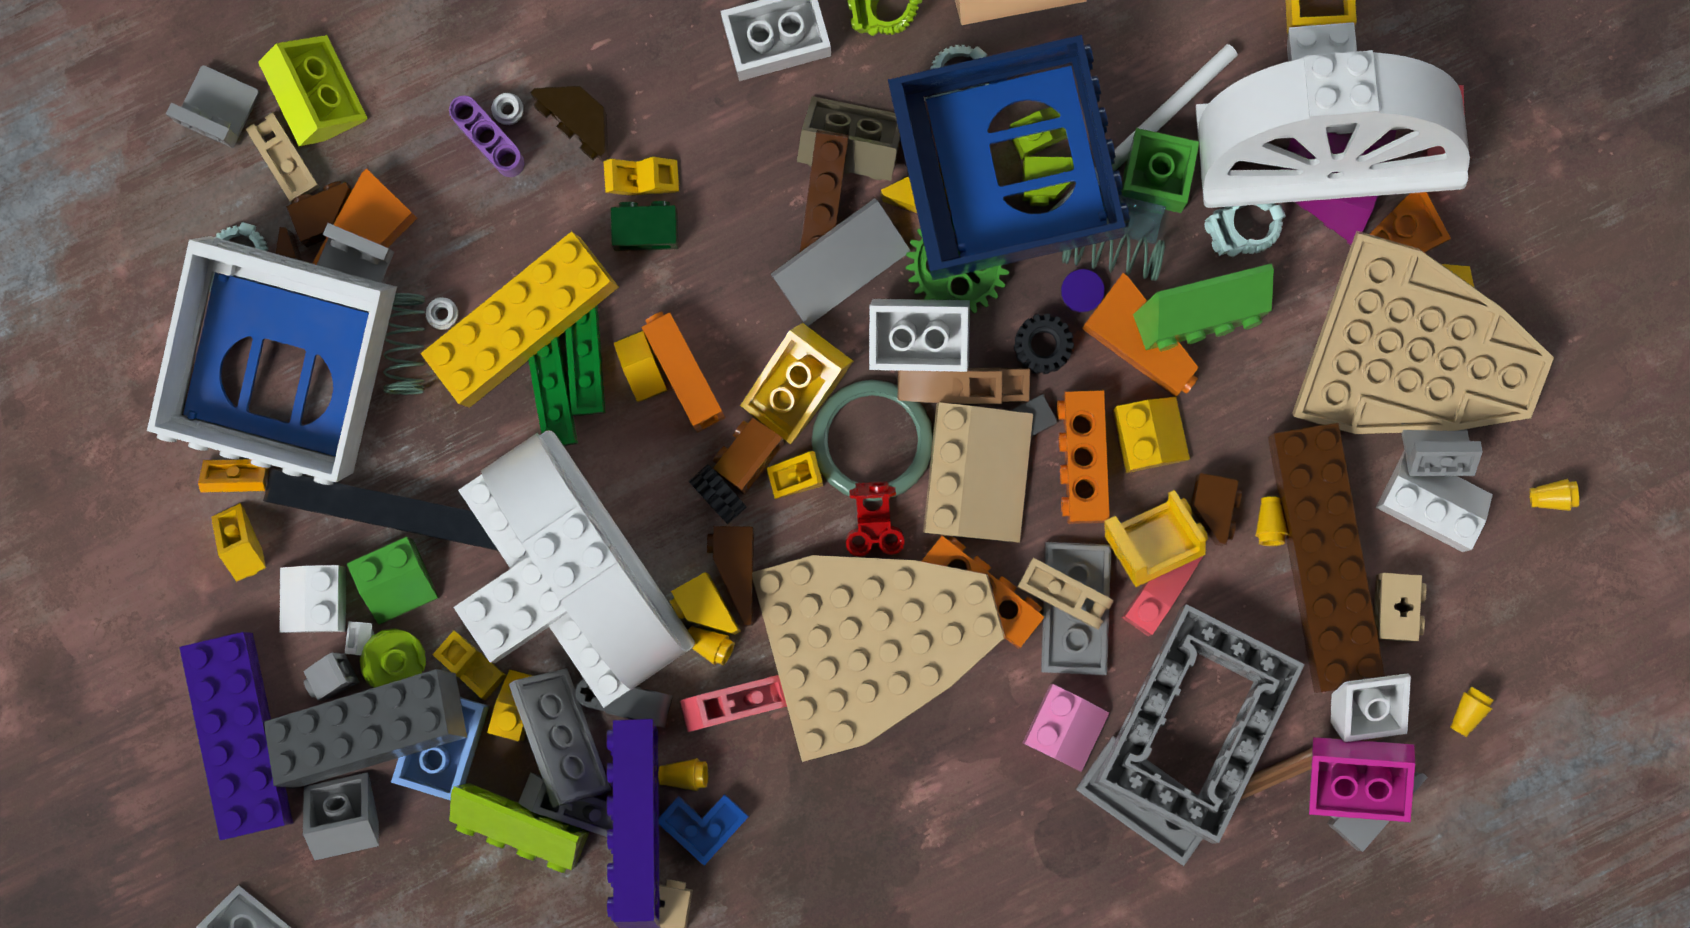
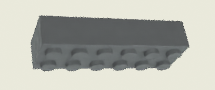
[264,669,467,788]

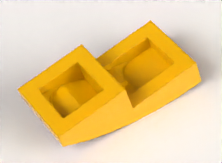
[432,630,507,700]

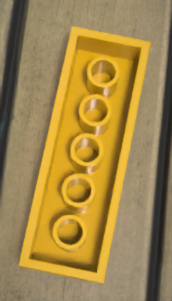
[420,231,619,408]

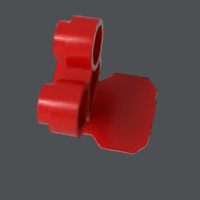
[846,481,905,557]

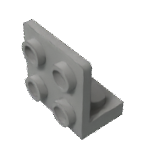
[166,65,260,148]
[317,223,394,282]
[1401,423,1483,476]

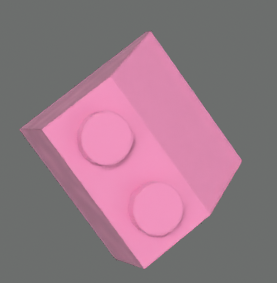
[1023,684,1109,772]

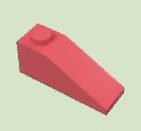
[1121,556,1203,636]
[680,675,787,732]

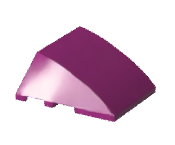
[1280,130,1397,246]

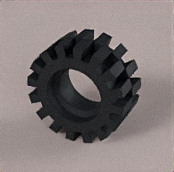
[1014,314,1074,375]
[688,464,747,525]

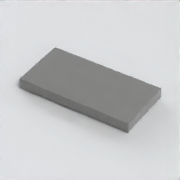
[771,198,910,326]
[1041,542,1111,675]
[509,668,611,808]
[1075,736,1202,866]

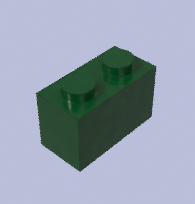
[611,201,679,251]

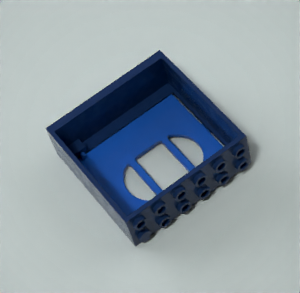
[888,35,1130,281]

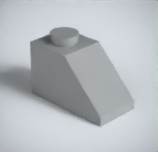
[303,652,360,701]

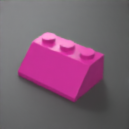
[1309,737,1415,822]

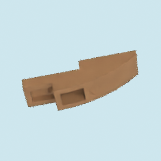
[897,367,1030,404]

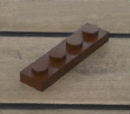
[800,130,849,252]

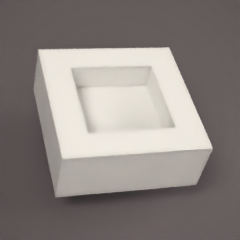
[344,621,374,655]

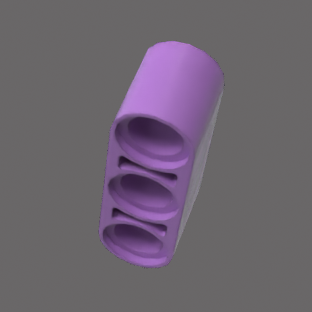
[449,95,525,177]

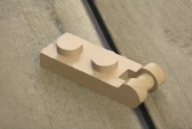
[246,112,320,204]
[1018,558,1113,630]

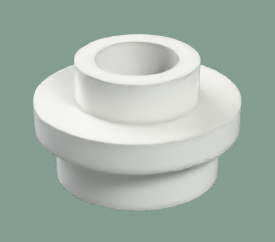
[491,93,524,125]
[426,297,459,330]

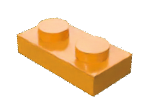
[198,459,270,492]

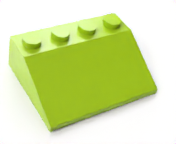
[449,783,590,873]

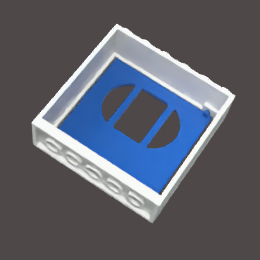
[147,236,397,485]

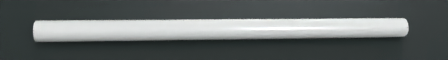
[1049,44,1238,212]

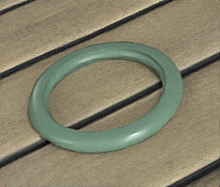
[811,379,933,501]

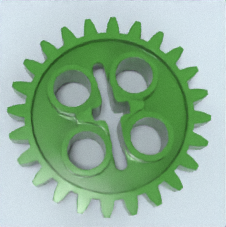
[905,215,1009,314]

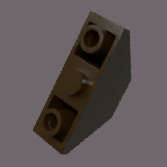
[530,86,608,163]

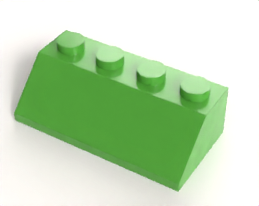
[1133,263,1274,351]

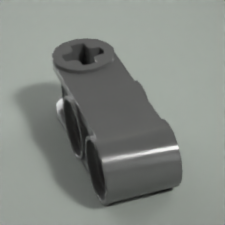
[575,679,673,728]

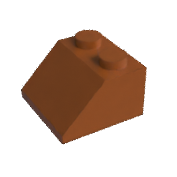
[712,418,784,495]

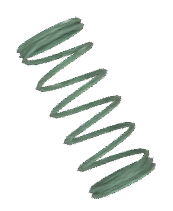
[1062,233,1165,281]
[383,293,425,395]

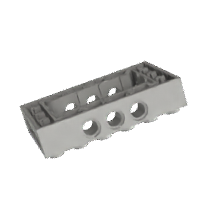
[1094,604,1305,844]

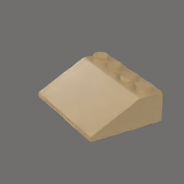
[923,402,1033,543]

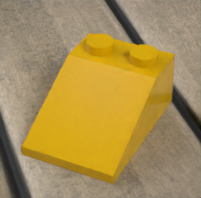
[740,323,854,444]

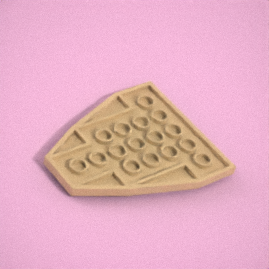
[1292,231,1554,434]
[752,555,1005,762]

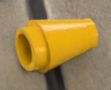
[1529,479,1579,511]
[1255,497,1288,546]
[688,626,735,665]
[1450,686,1494,737]
[658,758,708,791]

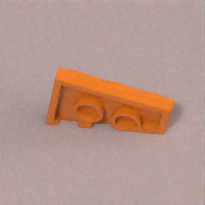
[1370,192,1451,253]

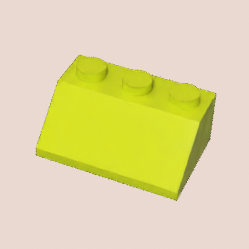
[258,35,368,146]

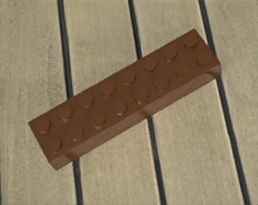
[1268,423,1385,693]

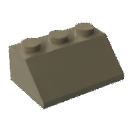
[797,96,901,181]

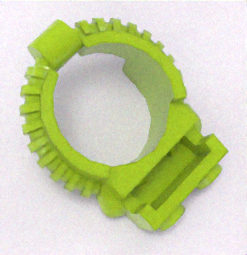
[848,0,922,36]

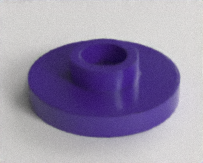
[1061,269,1104,313]

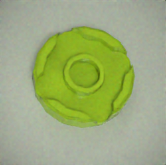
[360,628,426,688]

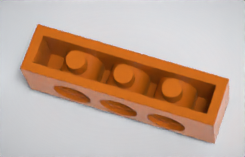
[1057,390,1110,524]
[922,536,1044,649]

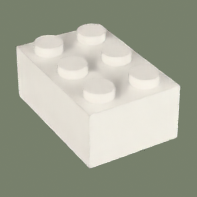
[720,0,831,81]
[869,299,970,372]

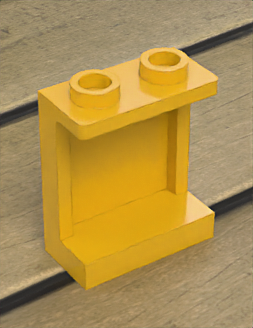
[1104,490,1208,587]

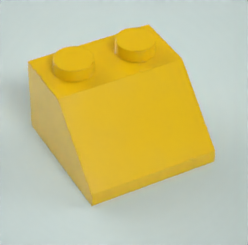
[1113,397,1190,473]
[670,572,741,635]

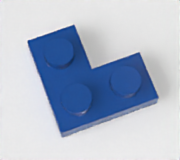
[659,794,749,866]

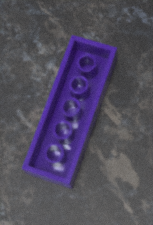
[179,632,293,841]
[607,719,660,928]

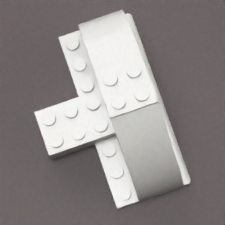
[1196,22,1470,208]
[453,431,695,708]

